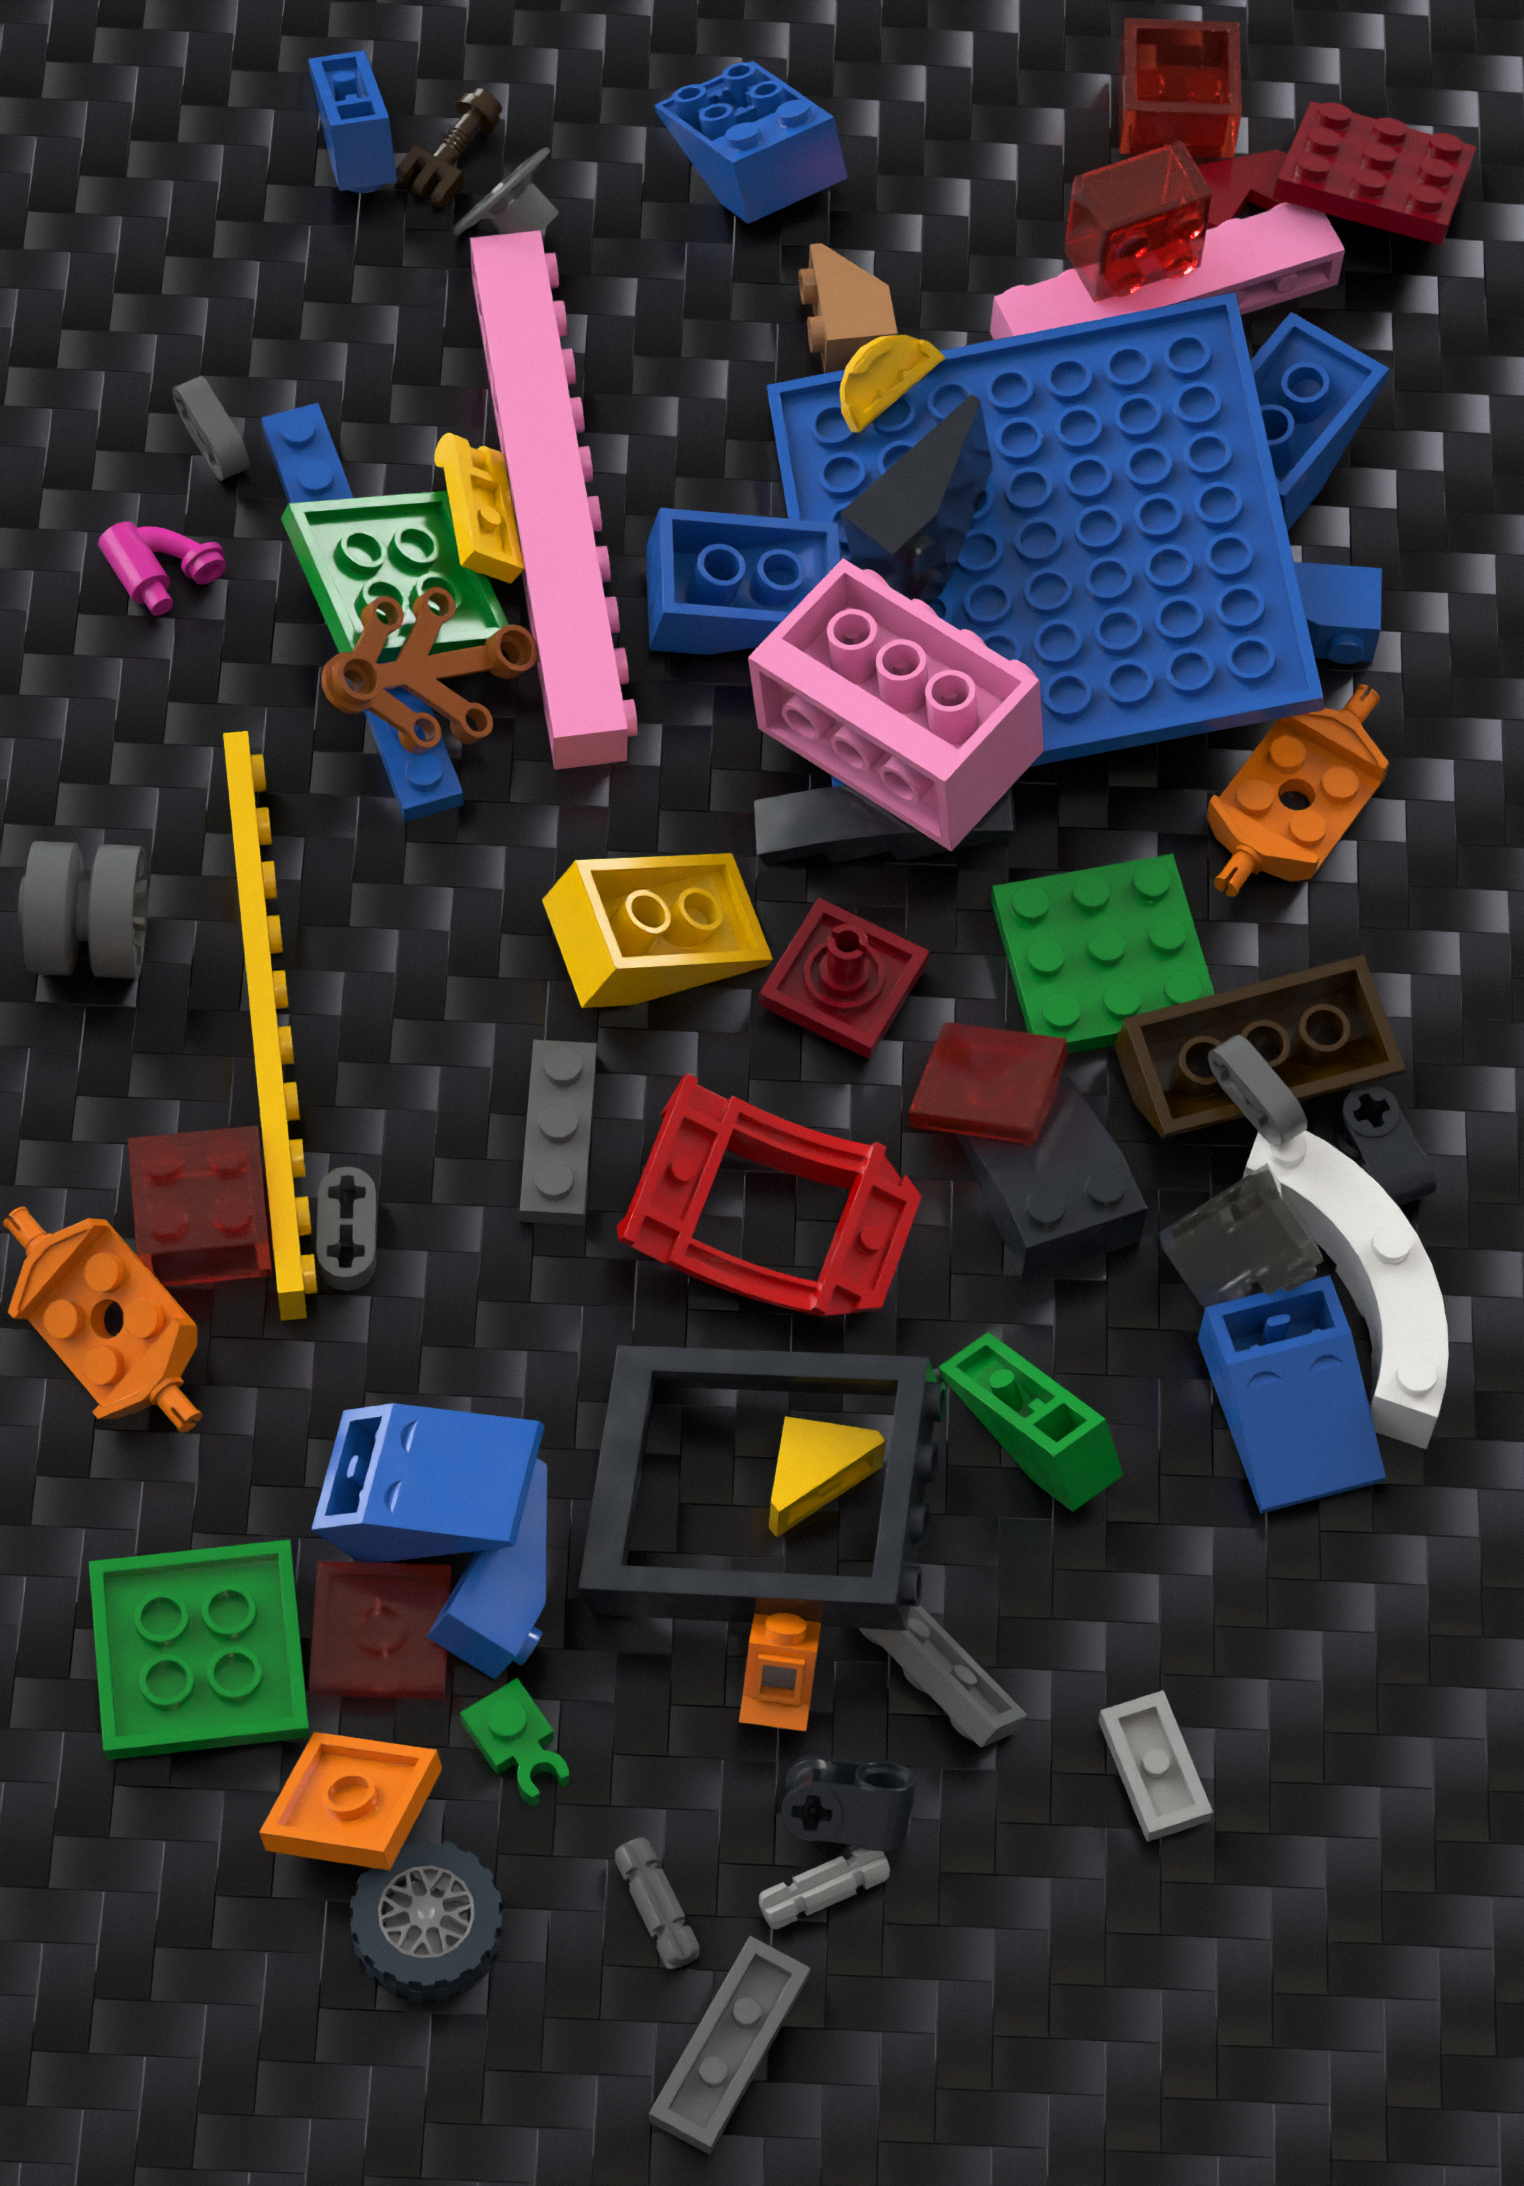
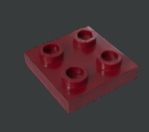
[758,897,930,1060]

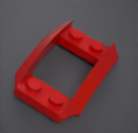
[617,1073,922,1316]

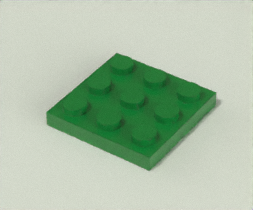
[281,491,509,663]
[991,854,1215,1060]
[89,1540,310,1760]

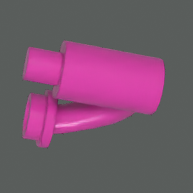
[98,521,227,616]

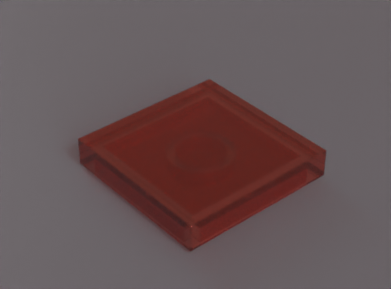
[909,1022,1068,1144]
[309,1561,452,1699]

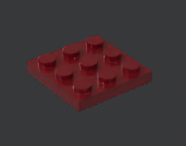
[1272,101,1476,246]

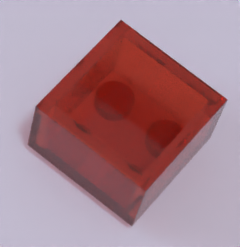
[1118,18,1242,158]
[1064,141,1213,303]
[128,1126,272,1287]

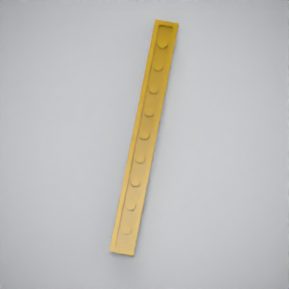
[223,731,318,1321]

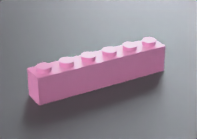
[990,202,1345,340]

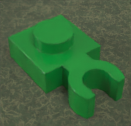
[460,1678,570,1807]

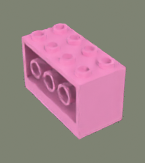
[748,559,1044,851]

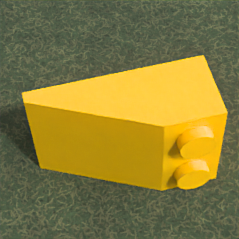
[542,853,773,1008]

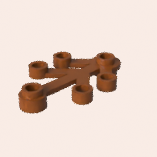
[321,587,538,755]

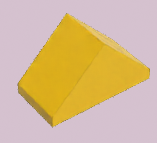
[769,1416,886,1538]

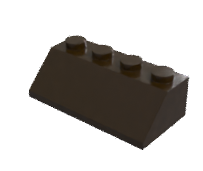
[1114,955,1406,1139]

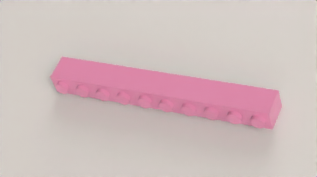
[470,230,638,770]

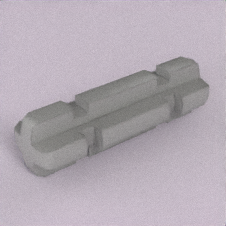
[759,1847,890,1929]

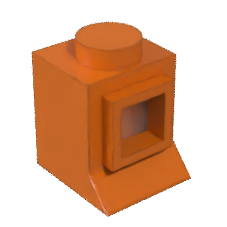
[739,1613,821,1731]

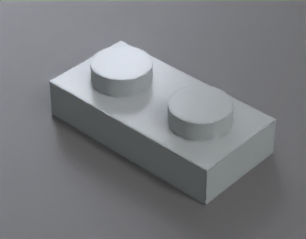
[1098,1690,1213,1842]

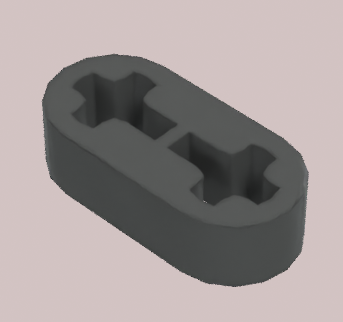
[172,376,250,481]
[1208,1035,1307,1147]
[316,1166,377,1291]

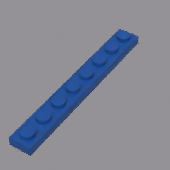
[261,403,464,822]

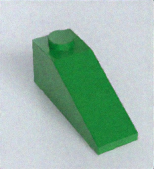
[938,1332,1124,1512]

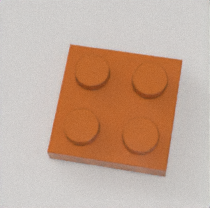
[259,1732,443,1870]

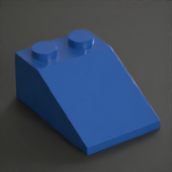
[1251,312,1389,532]
[646,508,840,655]

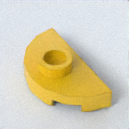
[840,335,946,433]

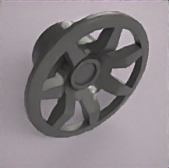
[453,147,559,236]

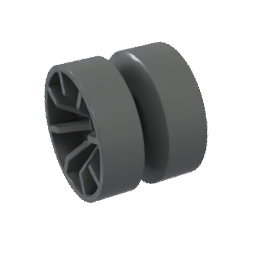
[18,841,148,979]

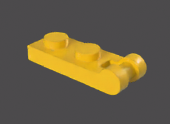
[434,433,524,584]

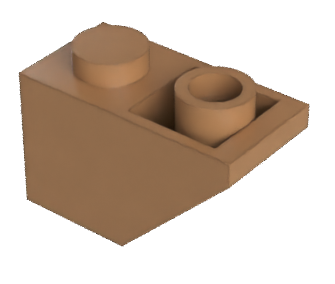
[799,243,898,373]

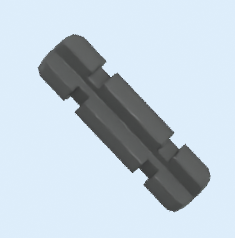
[615,1837,699,1969]

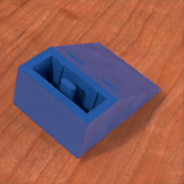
[654,61,848,224]
[1197,1275,1386,1514]
[311,1403,545,1565]

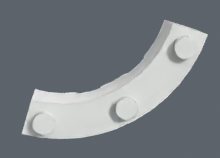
[1237,1130,1449,1449]

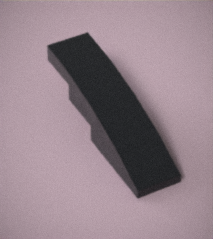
[754,785,1017,866]

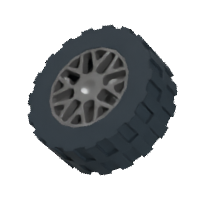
[350,1839,503,2003]

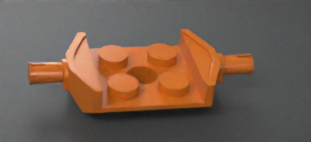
[1206,685,1389,897]
[3,1206,202,1433]

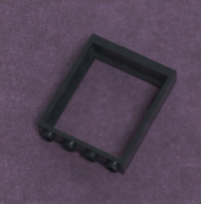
[578,1345,947,1631]

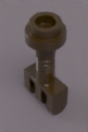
[395,88,502,209]

